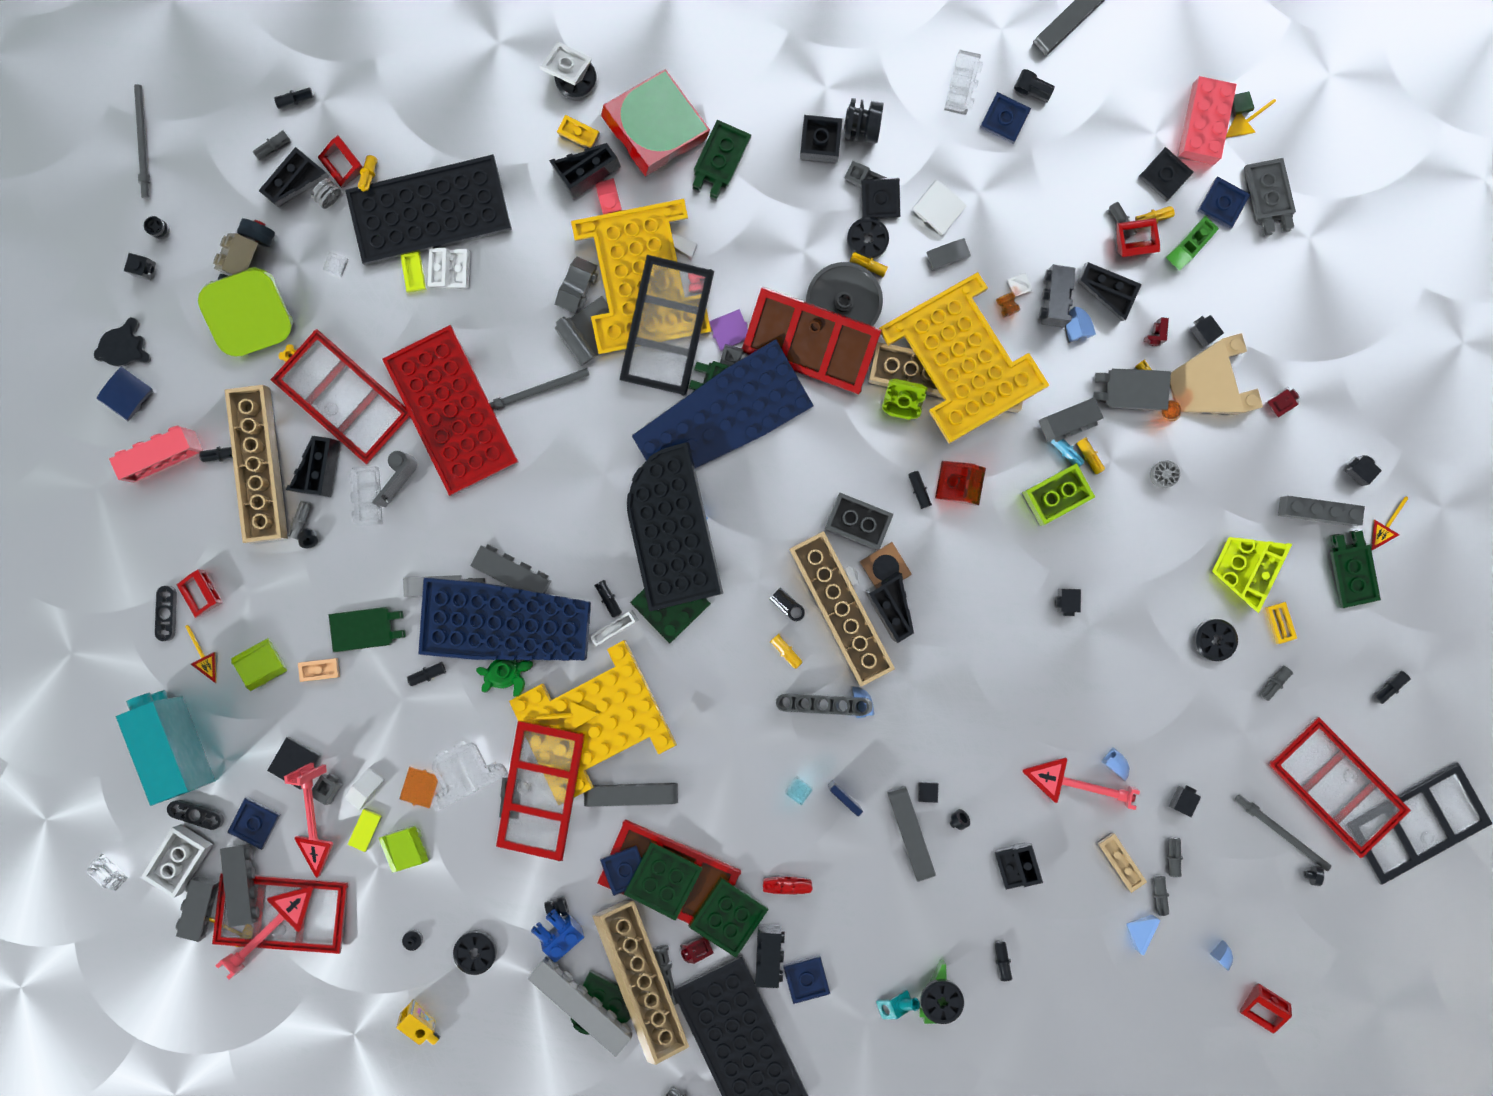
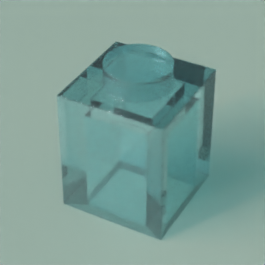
[785,776,813,805]

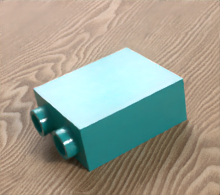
[115,690,216,806]

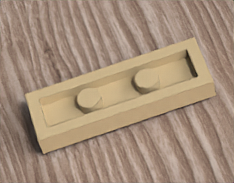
[1097,833,1147,893]

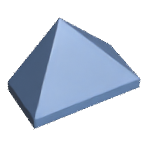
[1127,915,1160,955]

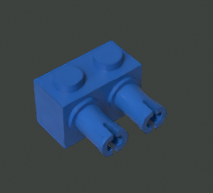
[531,909,584,963]

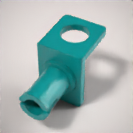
[876,990,920,1019]

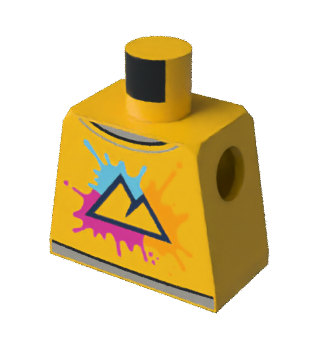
[396,999,441,1045]

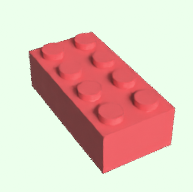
[1178,76,1237,165]
[109,426,203,483]

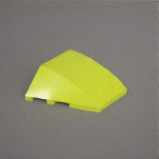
[1212,537,1292,614]

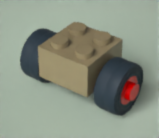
[213,218,275,280]

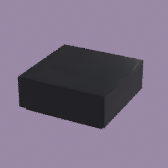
[918,782,939,803]

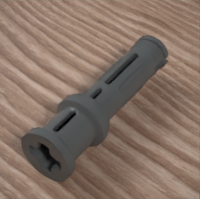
[653,945,678,1005]

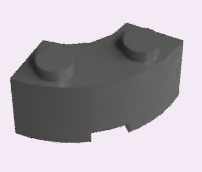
[554,257,598,314]

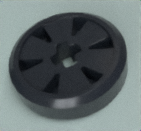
[554,63,597,100]
[847,217,889,260]
[1194,619,1238,661]
[453,931,497,975]
[920,979,964,1024]

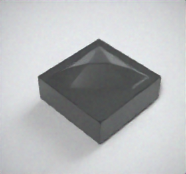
[720,344,744,366]

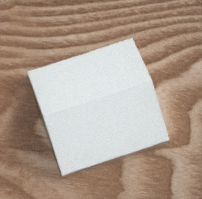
[540,42,592,85]

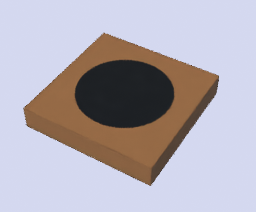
[859,542,912,585]

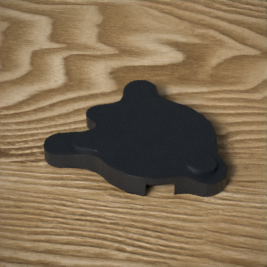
[94,317,151,367]

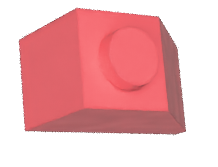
[596,178,622,214]

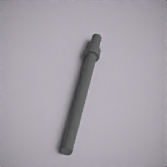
[134,84,150,199]
[490,368,590,410]
[1235,795,1331,871]

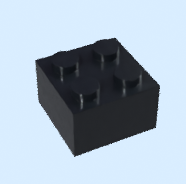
[800,115,842,163]

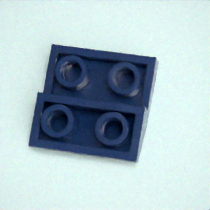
[97,366,153,421]

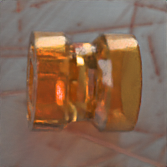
[996,292,1021,318]
[1161,400,1181,422]

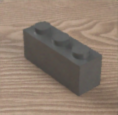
[1038,397,1103,442]
[176,876,219,942]

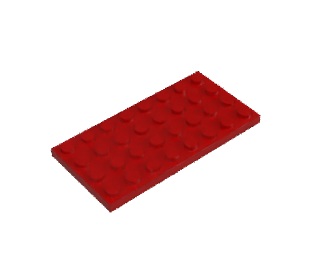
[382,325,519,496]

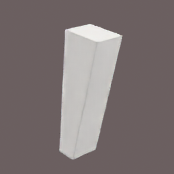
[672,233,697,260]
[590,610,638,646]

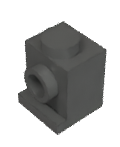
[312,773,342,805]

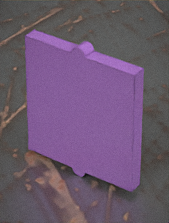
[709,309,748,351]

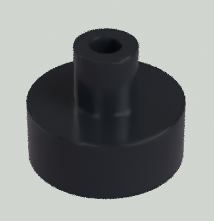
[297,528,318,549]
[950,809,970,830]
[1304,866,1324,886]
[402,930,423,951]

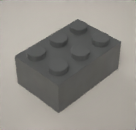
[825,493,894,551]

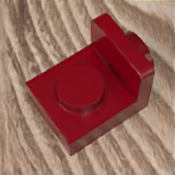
[1144,317,1169,346]
[1267,387,1300,418]
[680,936,714,964]

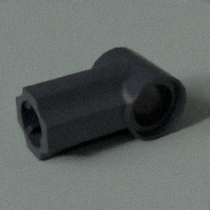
[1014,69,1055,103]
[769,587,805,622]

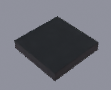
[1139,147,1193,201]
[861,177,900,218]
[267,737,321,790]

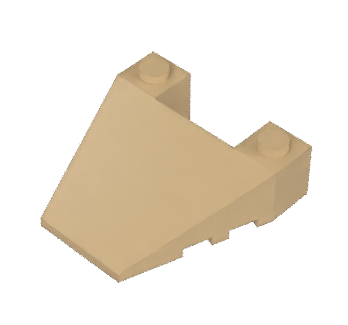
[1170,333,1263,415]

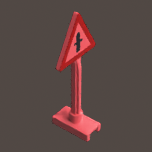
[1023,757,1140,810]
[284,763,333,878]
[215,886,314,979]

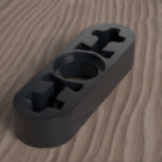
[155,586,177,641]
[167,800,224,830]

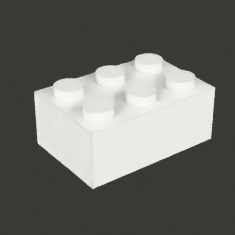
[141,824,213,898]

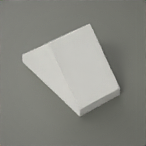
[345,768,384,810]

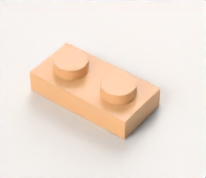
[298,658,340,682]

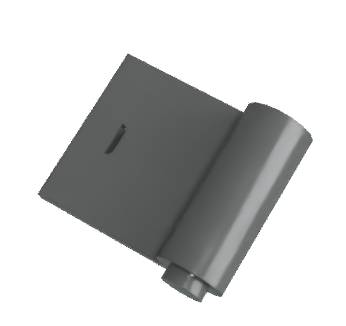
[555,296,610,366]
[372,451,417,507]

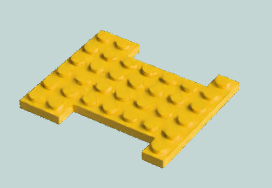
[571,199,711,354]
[879,272,1049,444]
[509,640,677,805]

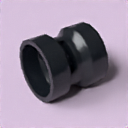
[143,216,170,239]
[544,896,569,916]

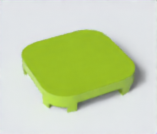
[198,267,293,357]

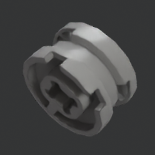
[311,178,341,209]
[1150,460,1180,488]

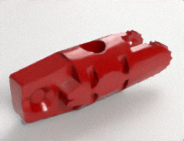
[763,877,813,895]

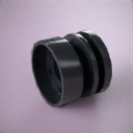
[844,98,884,144]

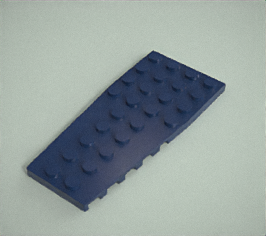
[632,339,814,468]
[418,578,591,661]

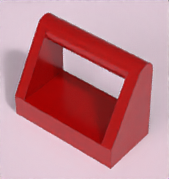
[318,135,363,188]
[1117,218,1160,257]
[176,569,223,618]
[1240,983,1292,1034]

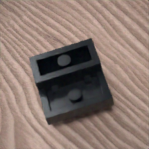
[995,843,1043,890]

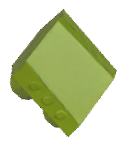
[882,379,928,420]
[231,638,287,691]
[379,826,429,873]

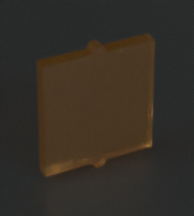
[399,767,440,808]

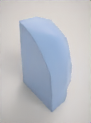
[1066,307,1096,342]
[852,686,874,718]
[1101,747,1130,781]
[1210,940,1233,971]

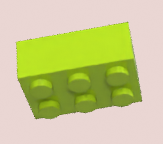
[1022,463,1095,526]

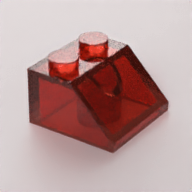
[935,461,986,505]

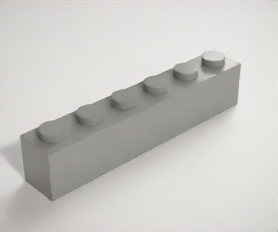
[528,957,633,1057]

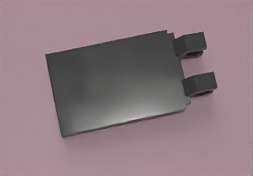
[1244,158,1296,236]
[1093,368,1171,411]

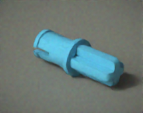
[1051,439,1085,467]

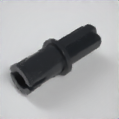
[274,88,314,109]
[199,446,233,462]
[908,471,932,509]
[594,580,622,618]
[407,662,446,686]
[1375,671,1411,704]
[994,941,1013,982]

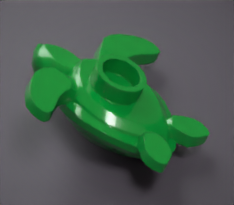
[476,659,534,697]

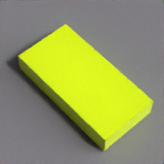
[401,251,427,293]
[347,808,382,852]

